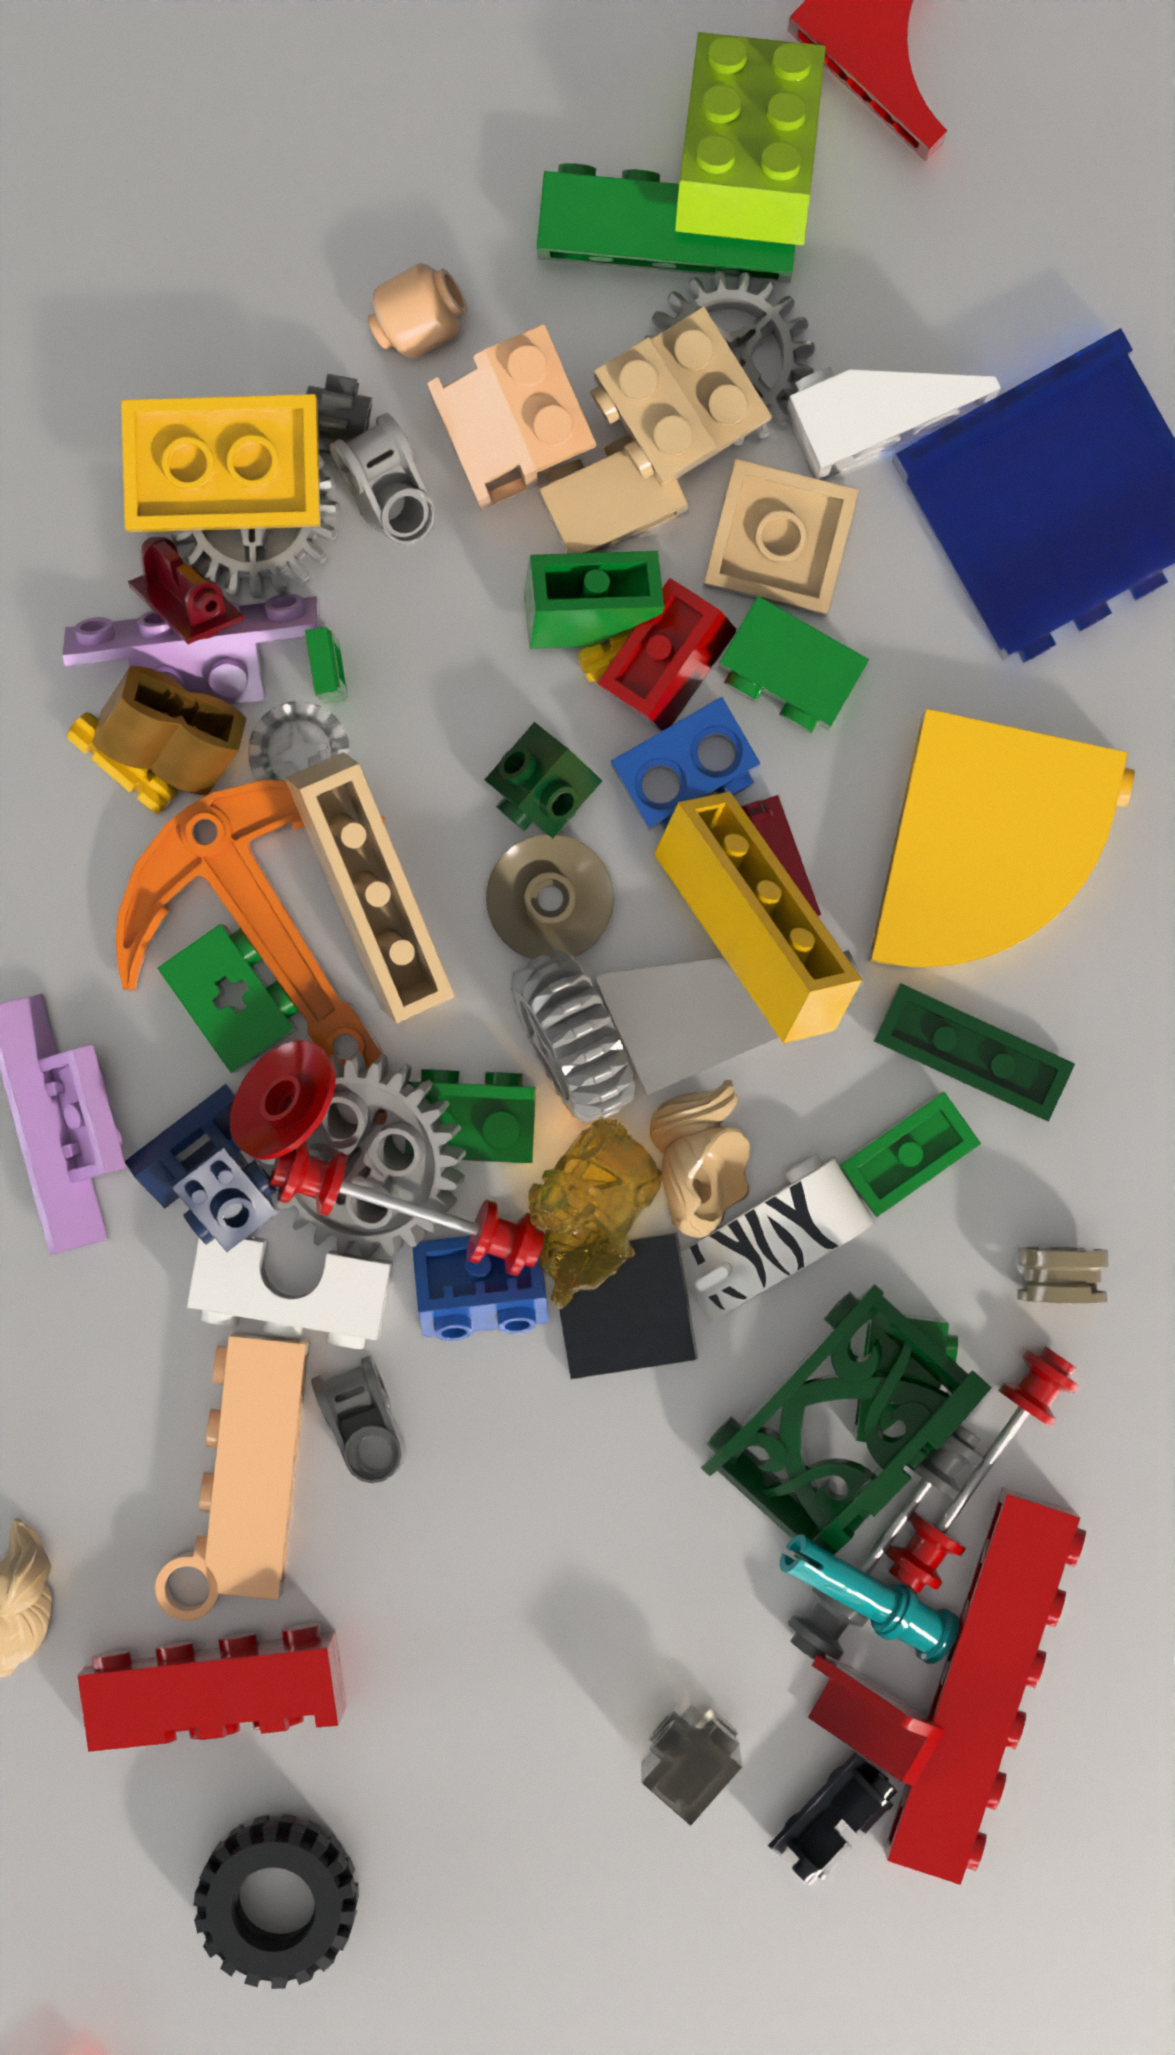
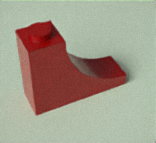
[787,0,947,162]

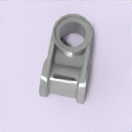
[329,413,435,544]

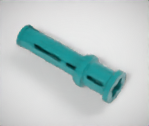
[779,1534,959,1664]

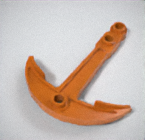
[116,779,394,1125]

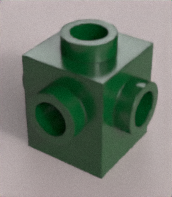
[484,722,603,839]

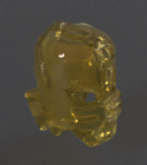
[528,1119,662,1309]

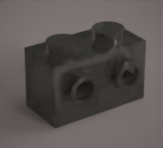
[641,1705,742,1826]

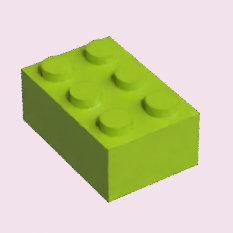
[675,32,826,246]

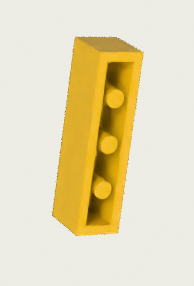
[654,792,862,1043]

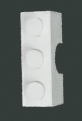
[187,1236,393,1349]

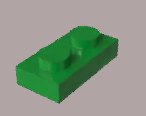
[839,1091,981,1217]

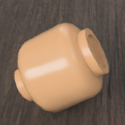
[368,263,467,359]

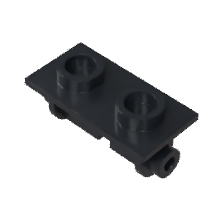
[768,1752,898,1885]

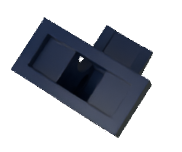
[125,1084,278,1252]

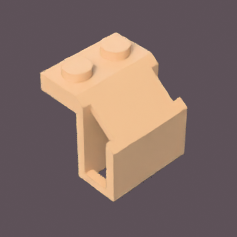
[427,324,596,511]

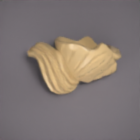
[649,1080,750,1238]
[0,1518,52,1678]

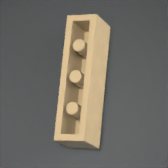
[285,752,455,1023]

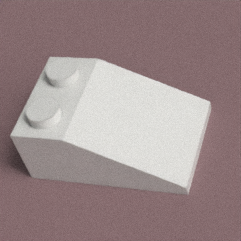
[787,367,1001,481]

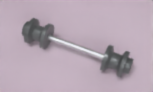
[787,1425,984,1661]

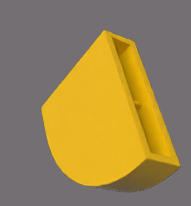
[868,709,1135,968]

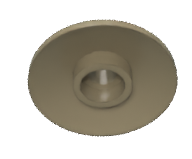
[486,834,614,960]

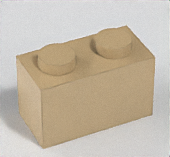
[539,435,688,554]

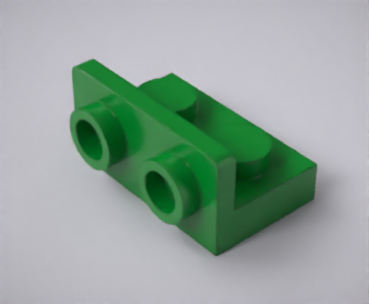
[405,1069,536,1163]

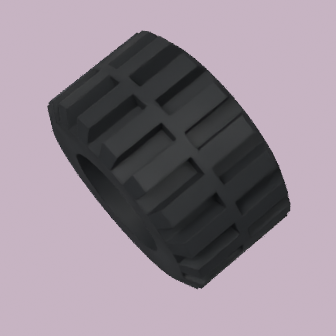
[193,1814,359,1989]

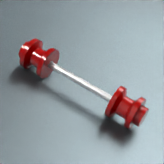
[269,1141,544,1276]
[885,1346,1080,1593]

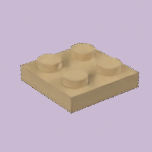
[703,459,859,616]

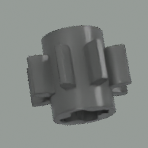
[306,374,373,454]

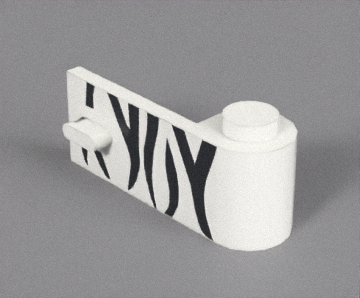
[681,1153,875,1323]

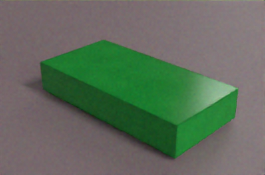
[305,627,348,704]

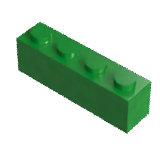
[536,163,795,283]

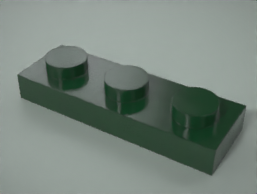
[873,983,1075,1122]

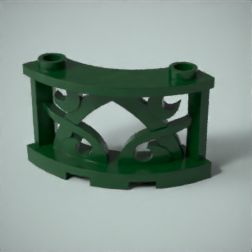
[701,1284,992,1562]

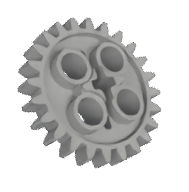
[259,1051,466,1259]

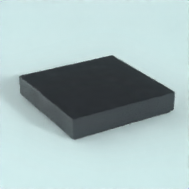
[550,1232,698,1379]

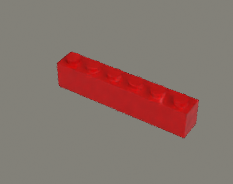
[884,1487,1086,1885]

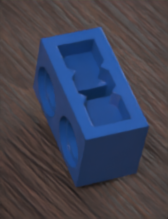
[611,697,761,830]

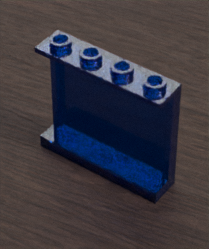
[892,328,1175,663]

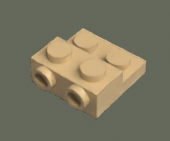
[590,307,772,487]

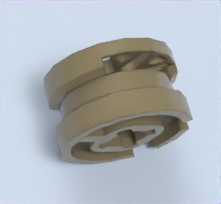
[1017,1247,1108,1303]

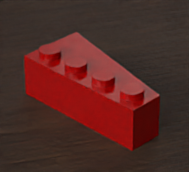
[77,1623,346,1752]

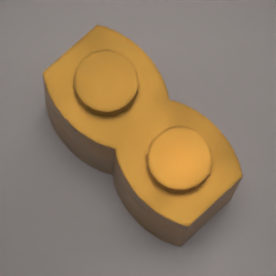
[92,666,247,795]

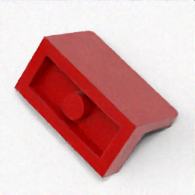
[597,578,736,731]
[808,1654,946,1786]

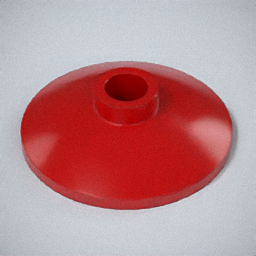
[230,1040,336,1160]

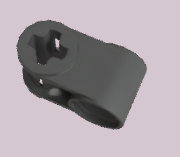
[311,1355,406,1483]

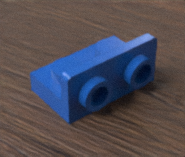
[412,1228,550,1341]

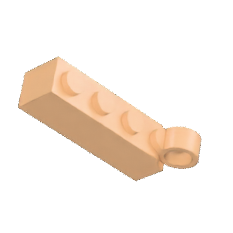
[155,1332,310,1621]

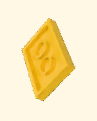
[121,394,321,532]

